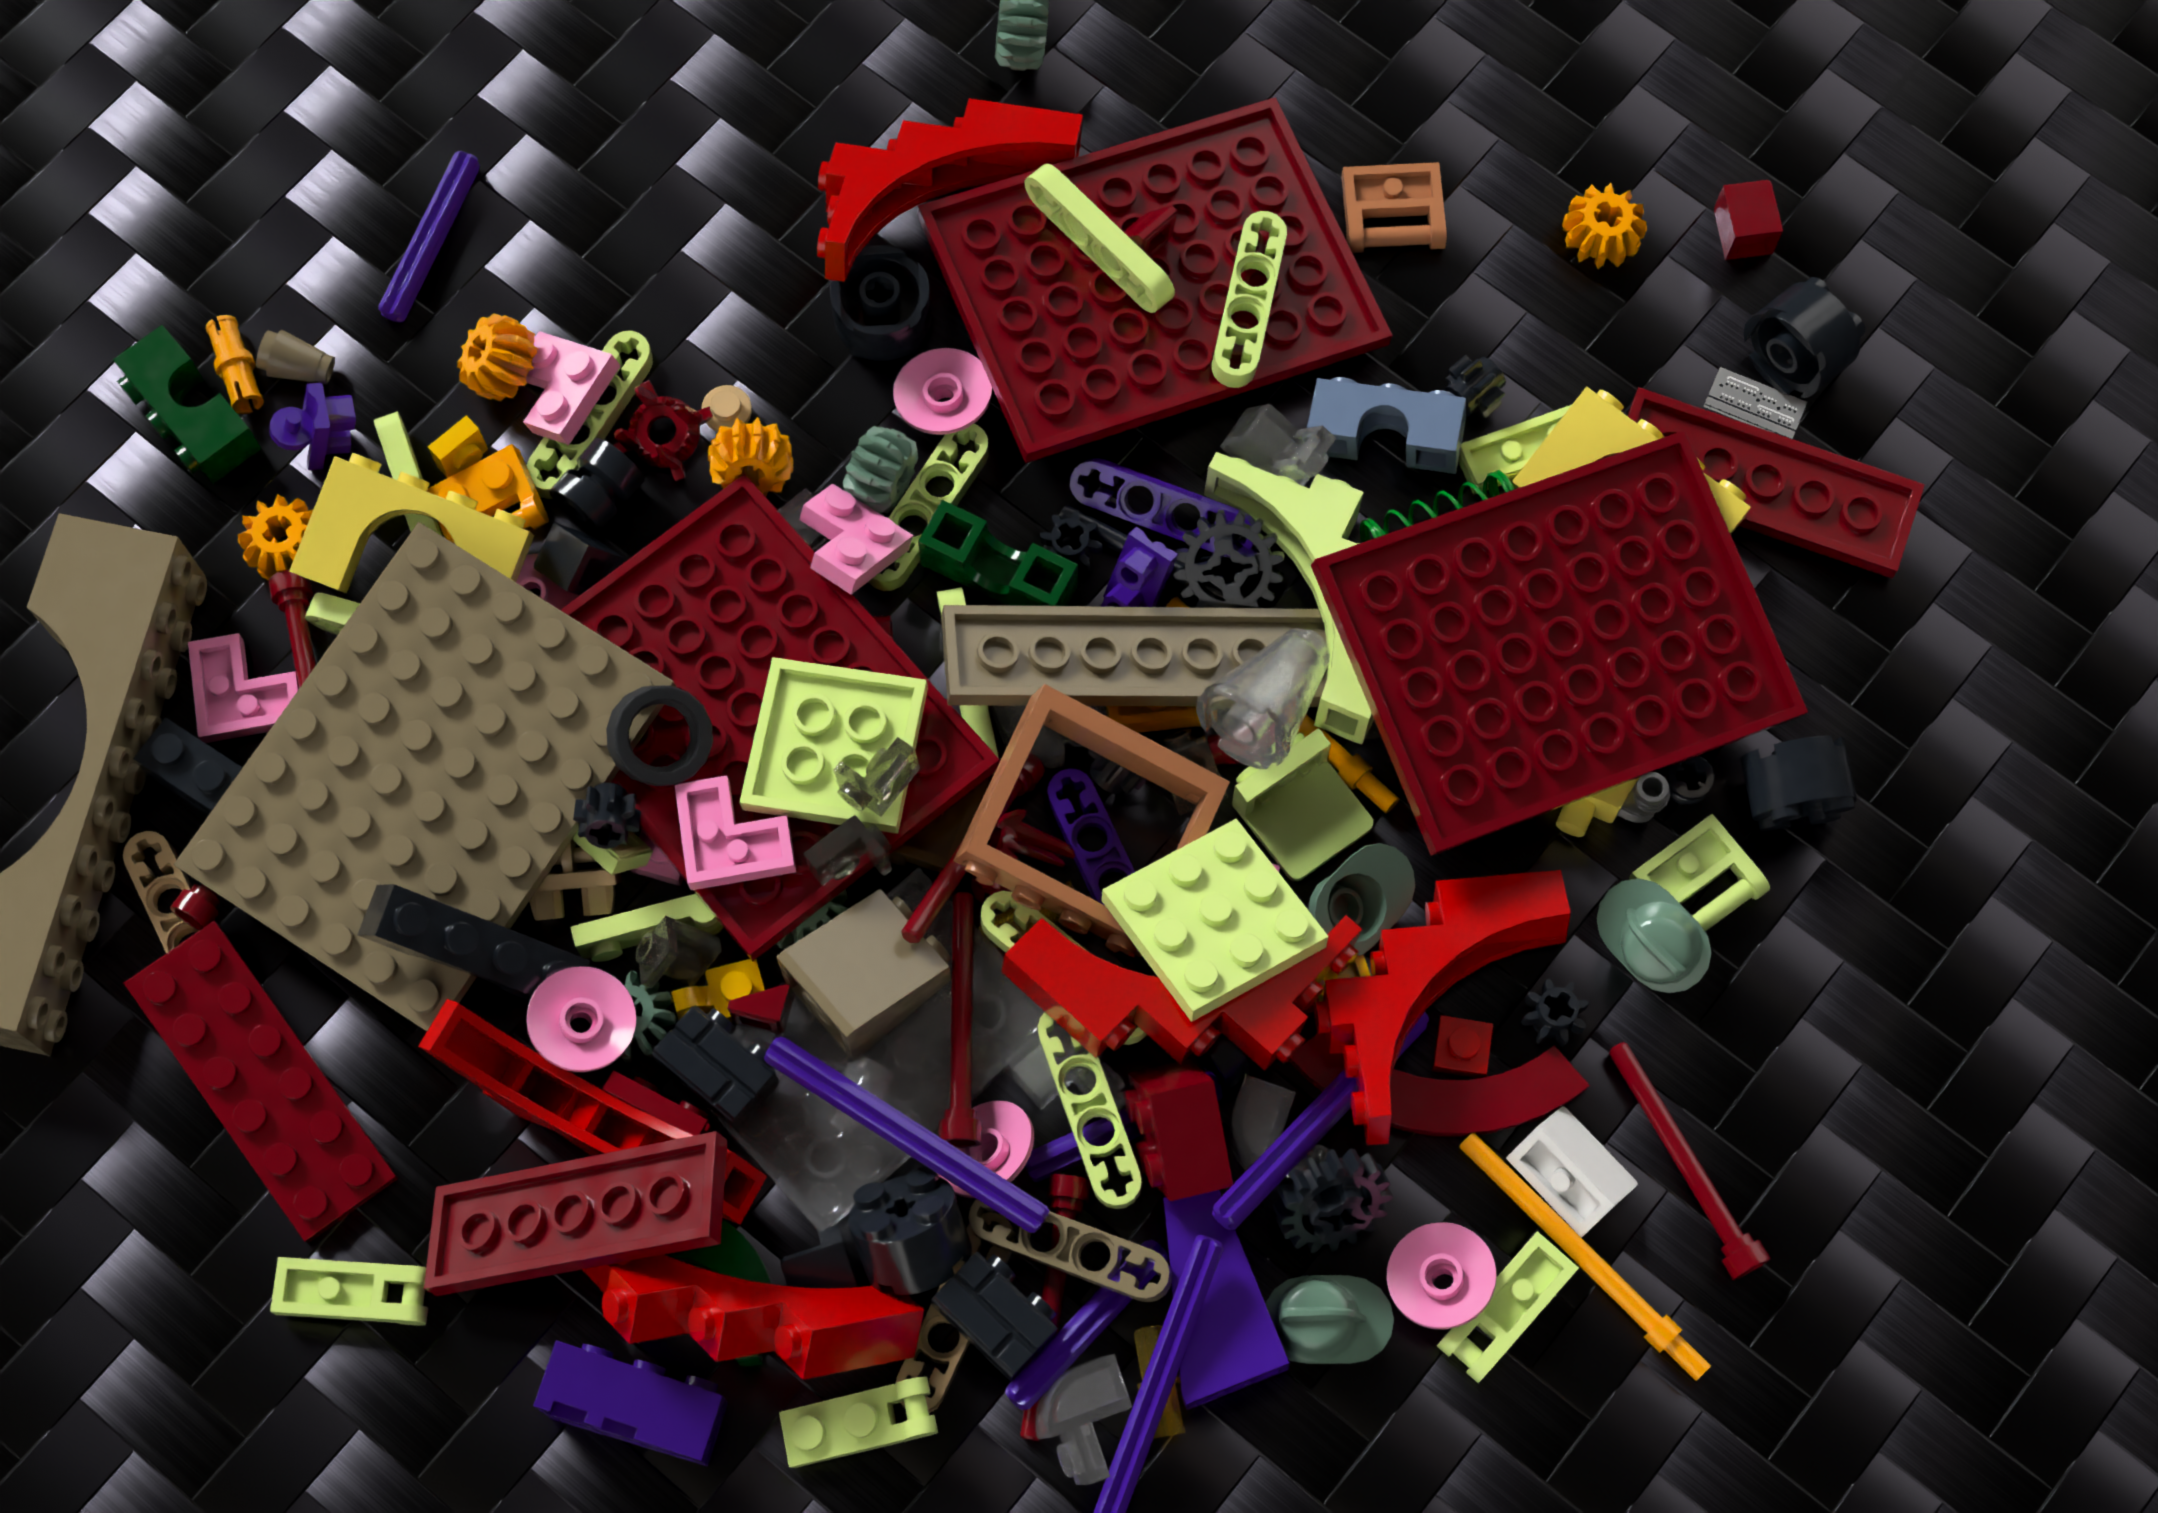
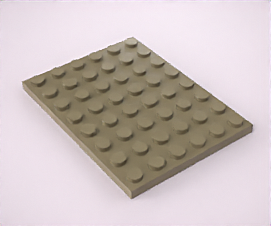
[174,522,677,1031]

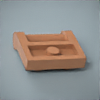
[1341,162,1447,253]

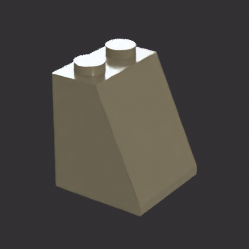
[776,889,951,1062]

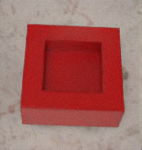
[1432,1015,1493,1079]

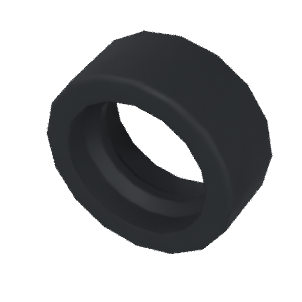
[606,685,713,786]

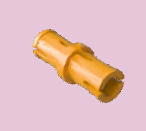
[205,315,264,414]

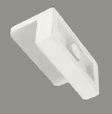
[1506,1106,1638,1238]

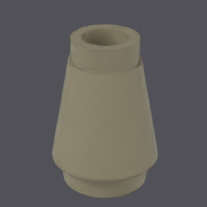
[256,329,335,385]

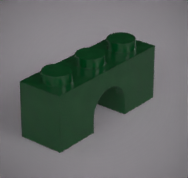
[113,325,261,484]
[918,500,1078,606]

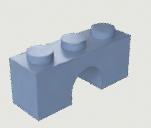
[1306,377,1466,474]

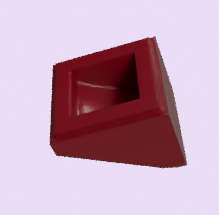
[1124,206,1177,257]
[728,984,794,1035]

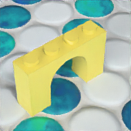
[1512,386,1751,535]
[289,453,534,594]

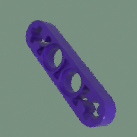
[1070,458,1255,558]
[1048,769,1138,957]

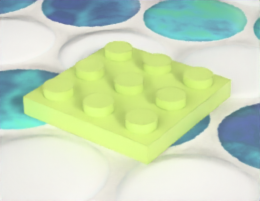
[739,657,928,834]
[1101,818,1329,1022]

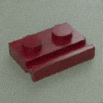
[603,1070,714,1136]

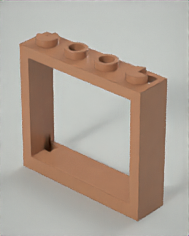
[953,684,1230,958]

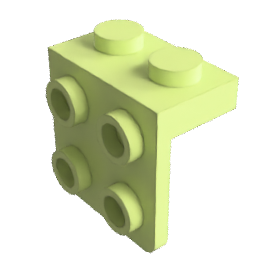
[1232,728,1373,881]

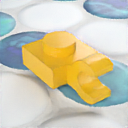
[671,959,765,1022]

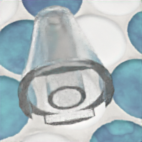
[1196,628,1330,769]

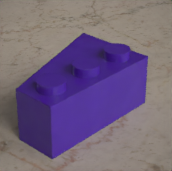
[533,1340,728,1466]

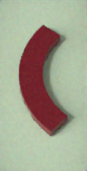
[1288,1033,1590,1137]

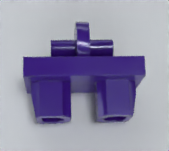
[269,383,356,470]
[1101,527,1178,607]

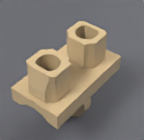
[529,839,622,920]

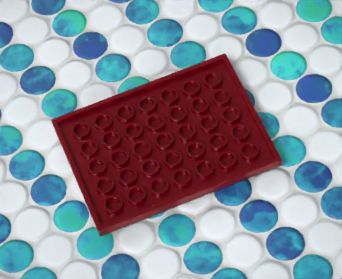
[917,97,1393,463]
[1311,430,1808,856]
[561,474,1000,962]

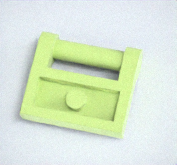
[1629,814,1770,931]

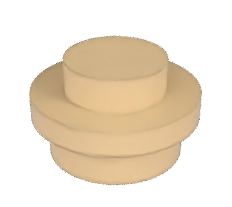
[702,385,752,432]

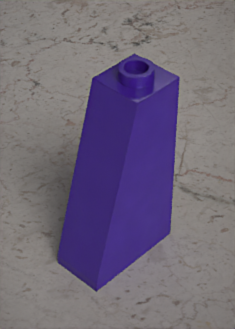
[1164,1190,1289,1410]

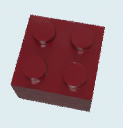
[1123,1059,1233,1201]

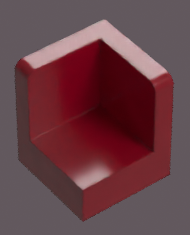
[1714,180,1783,260]

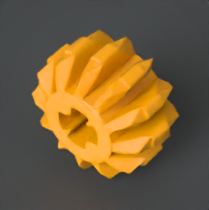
[1562,183,1647,269]
[457,313,538,402]
[708,417,793,497]
[238,494,313,580]

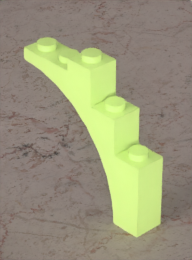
[1204,452,1374,745]

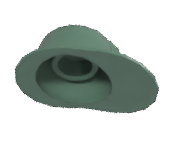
[1309,843,1415,956]
[1597,878,1712,993]
[1265,1275,1394,1364]

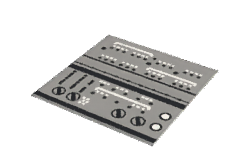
[1703,367,1807,439]

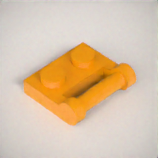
[427,444,549,544]

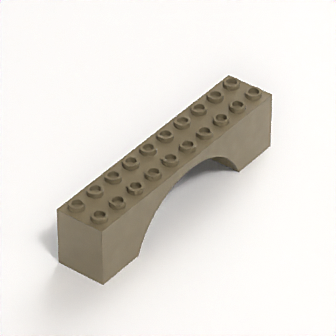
[0,513,207,1056]

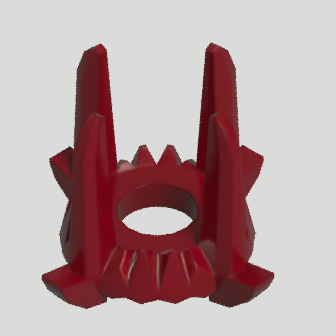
[613,380,713,481]
[971,809,1075,908]

